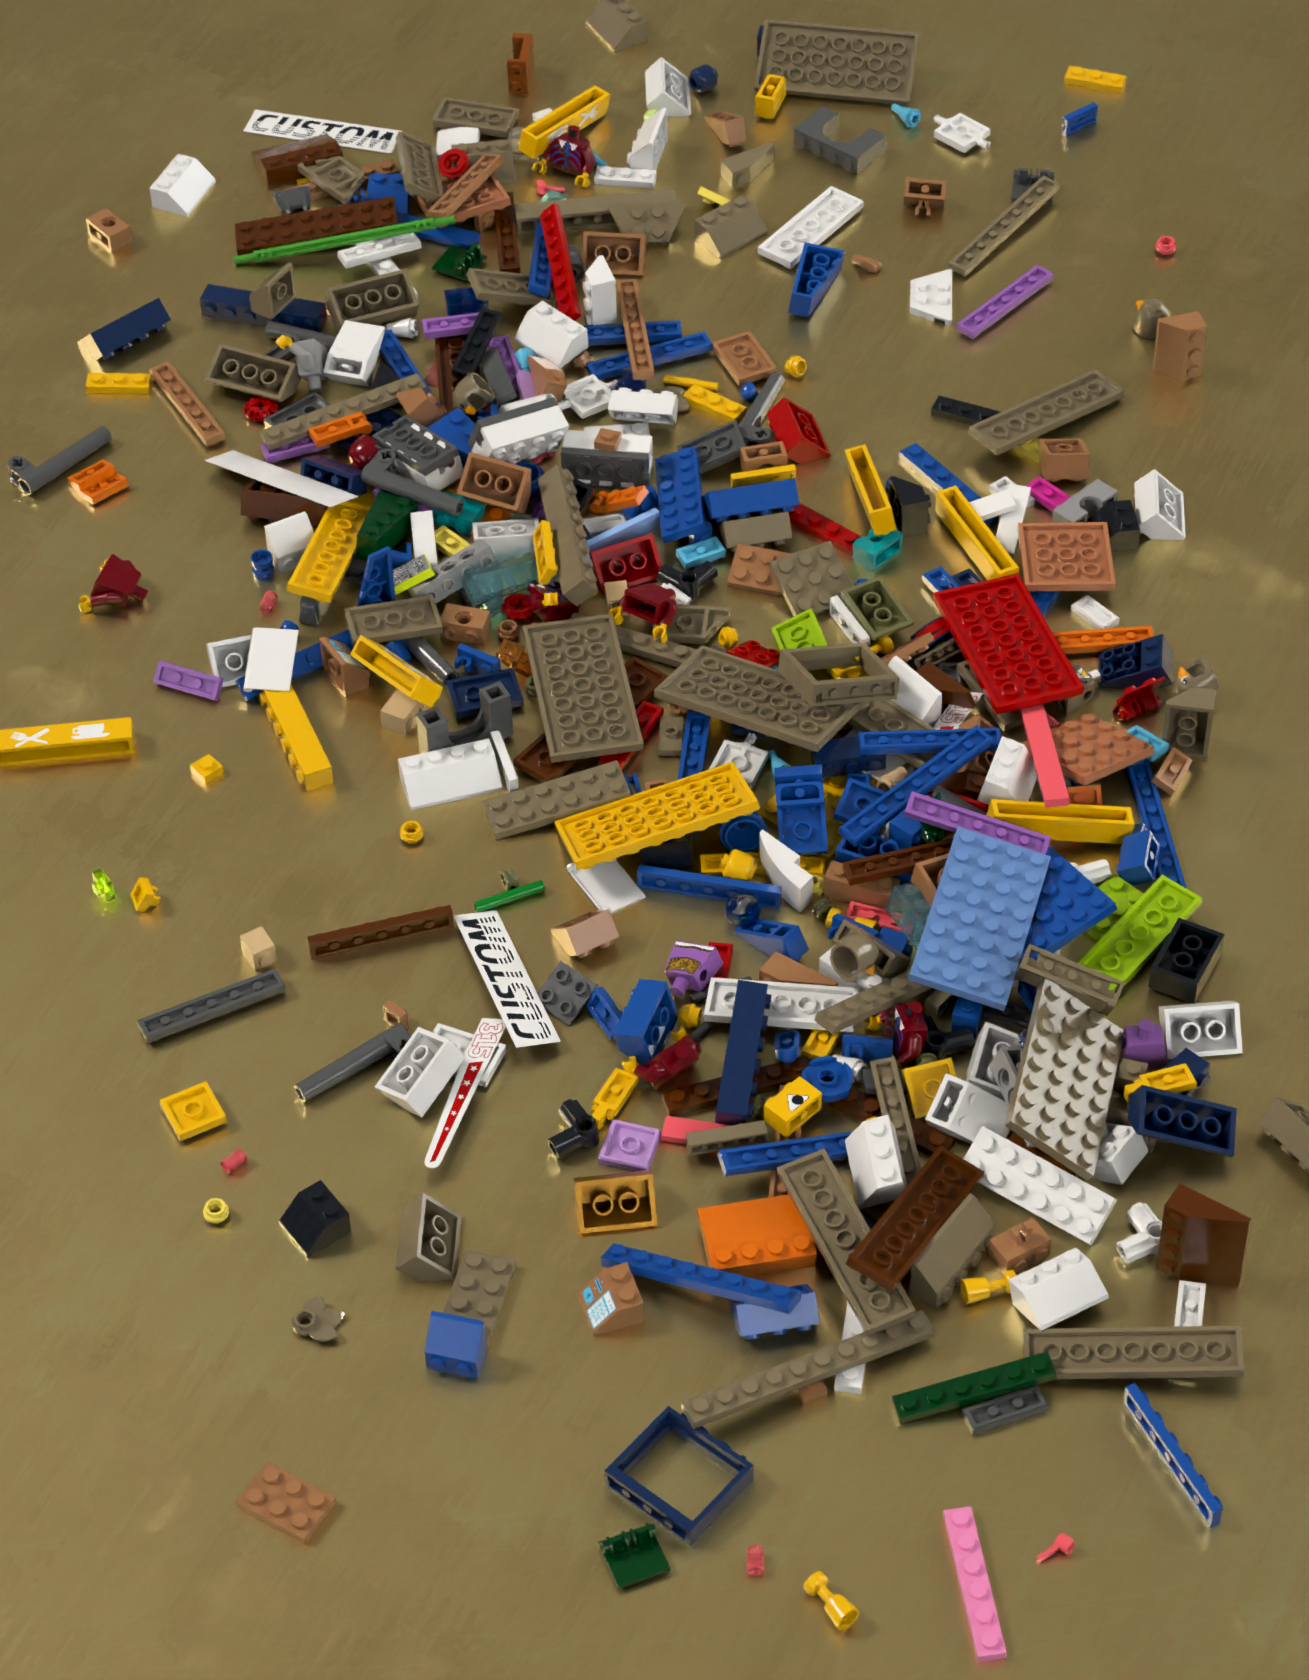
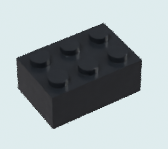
[1148,918,1225,1004]

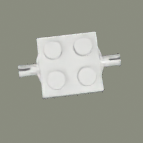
[934,113,991,153]
[558,374,620,419]
[709,733,768,790]

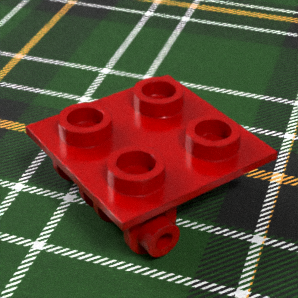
[726,640,780,667]
[1112,677,1165,721]

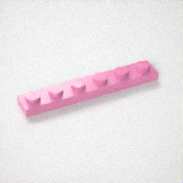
[943,1506,1006,1663]

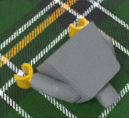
[276,335,328,392]

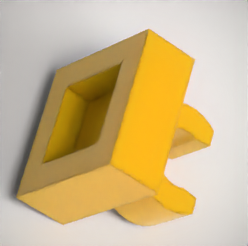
[130,877,161,912]

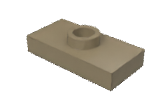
[659,717,684,756]

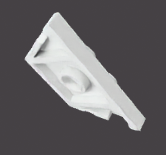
[910,269,952,327]

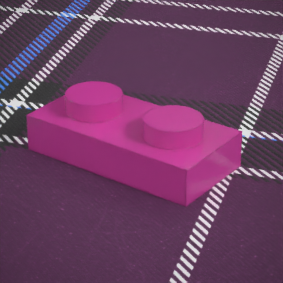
[1026,476,1071,512]

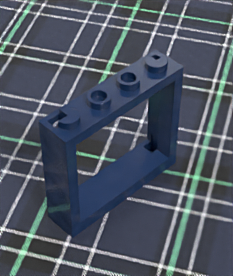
[604,1406,754,1546]

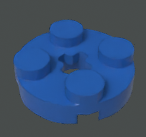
[802,1056,853,1102]

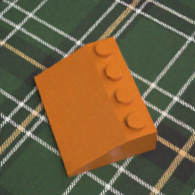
[697,1194,817,1277]

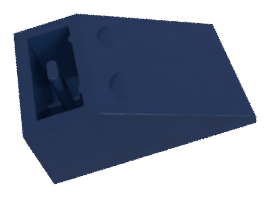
[1098,634,1174,689]

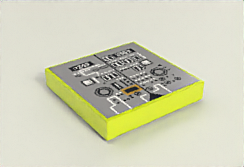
[393,554,435,595]

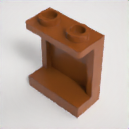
[507,33,534,94]

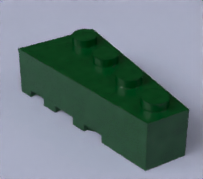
[356,491,418,561]

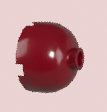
[348,435,382,470]

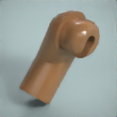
[851,254,882,273]

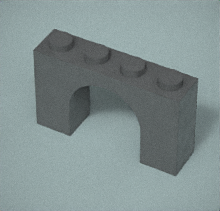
[794,106,886,174]
[416,681,513,754]

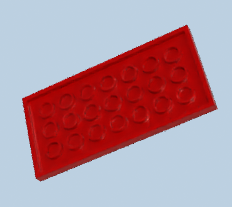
[933,574,1084,715]

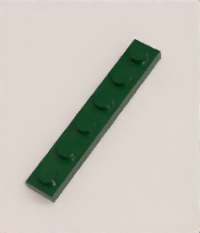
[892,1351,1057,1424]

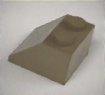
[249,263,296,319]

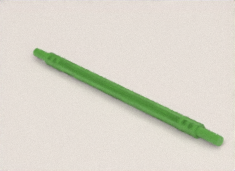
[234,215,455,265]

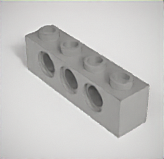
[407,539,499,604]
[989,1046,1036,1147]

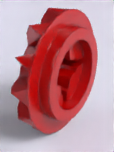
[438,149,470,180]
[244,396,278,422]
[501,593,534,622]

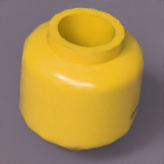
[720,849,757,881]

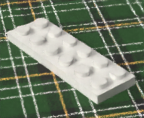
[758,186,864,269]
[704,977,859,1032]
[964,1126,1117,1246]

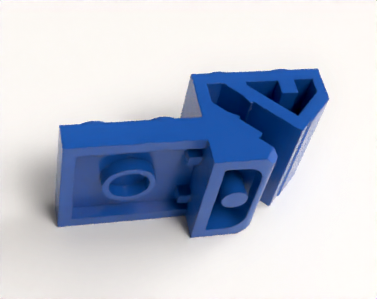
[774,764,828,856]

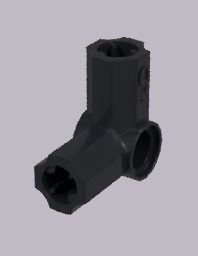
[657,561,718,601]
[922,1013,975,1060]
[547,1099,599,1159]

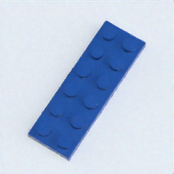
[655,446,706,544]

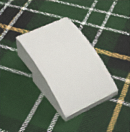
[759,829,813,913]

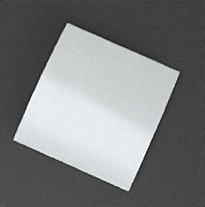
[436,127,480,161]

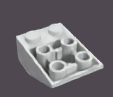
[323,320,385,387]
[925,1073,1010,1144]
[1093,1123,1149,1185]

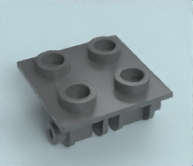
[1011,168,1054,203]
[537,960,598,1026]

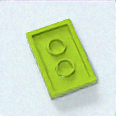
[771,608,828,650]
[1085,874,1144,941]

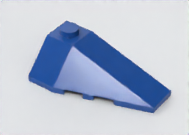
[356,546,396,606]

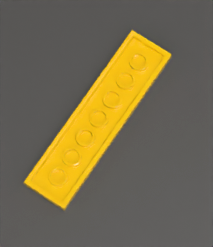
[286,501,370,603]

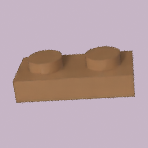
[1151,747,1193,795]

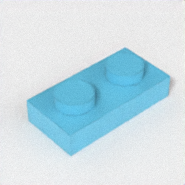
[676,536,726,570]
[1127,725,1170,762]

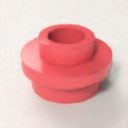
[1155,236,1176,255]

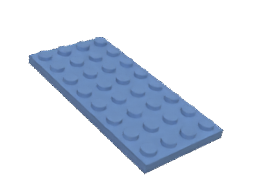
[908,827,1051,1011]

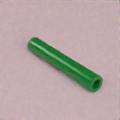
[473,880,545,913]

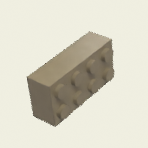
[325,269,419,335]

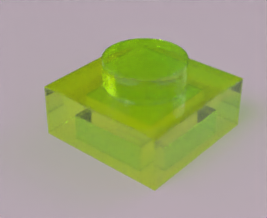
[92,868,115,903]

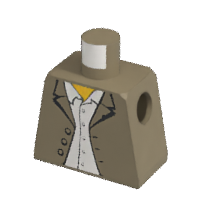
[1054,663,1102,716]

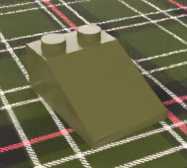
[840,576,914,641]

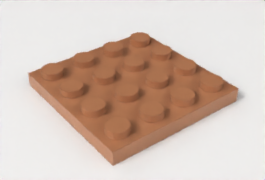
[414,173,511,228]
[1017,522,1116,592]
[1021,713,1154,786]

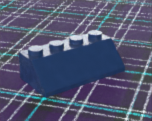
[77,298,171,360]
[1128,1085,1237,1157]

